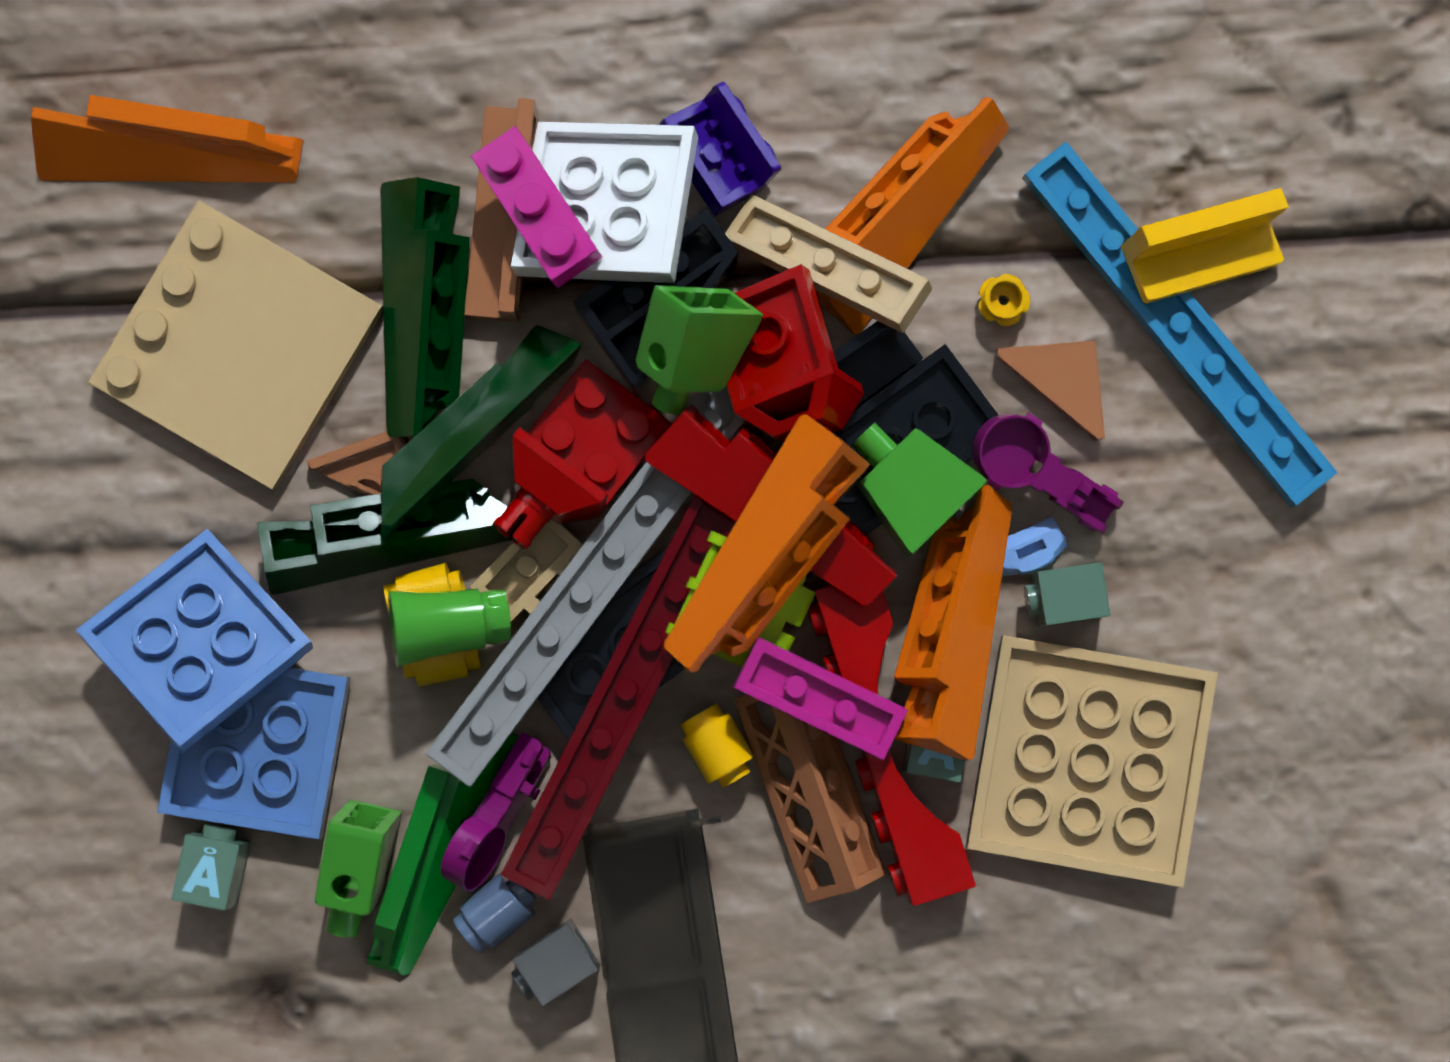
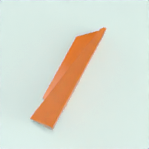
[31,95,304,183]

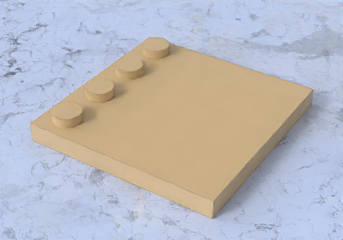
[88,200,384,491]
[966,635,1218,888]

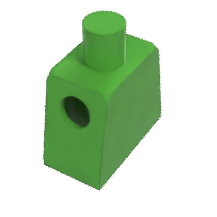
[636,286,763,415]
[852,423,987,557]
[314,799,402,938]

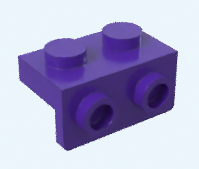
[659,82,781,216]

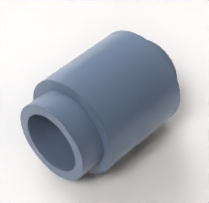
[453,872,537,953]

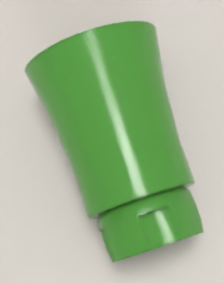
[388,589,511,668]

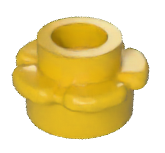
[978,274,1030,326]

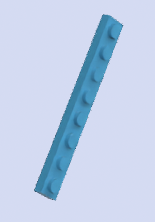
[1022,142,1338,508]

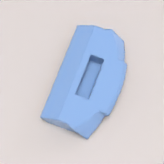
[1002,517,1067,576]

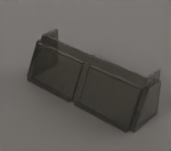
[583,808,738,1062]

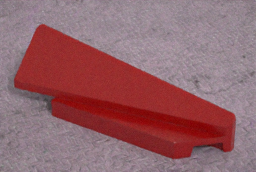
[645,404,897,606]

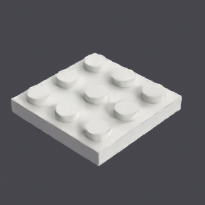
[511,122,698,283]

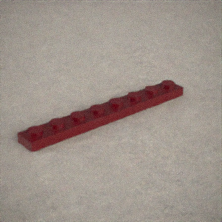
[501,495,736,901]

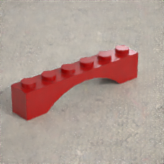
[807,585,976,906]

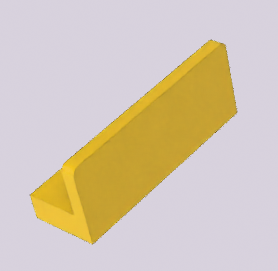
[1121,188,1289,304]

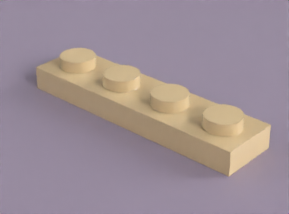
[725,194,933,333]

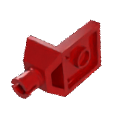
[727,264,864,442]
[492,359,671,551]

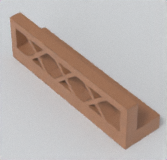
[464,98,539,323]
[734,694,887,903]

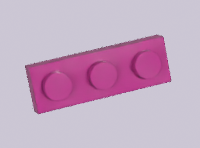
[471,125,603,288]
[733,636,908,760]

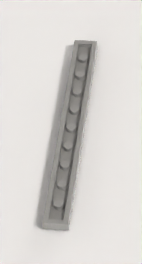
[425,385,746,787]

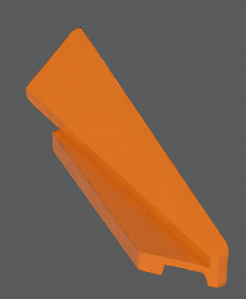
[815,97,1009,335]
[664,414,870,673]
[894,485,1012,760]

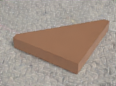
[995,340,1105,441]
[306,432,407,496]

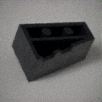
[573,208,738,398]

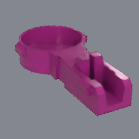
[973,412,1124,534]
[441,732,551,892]

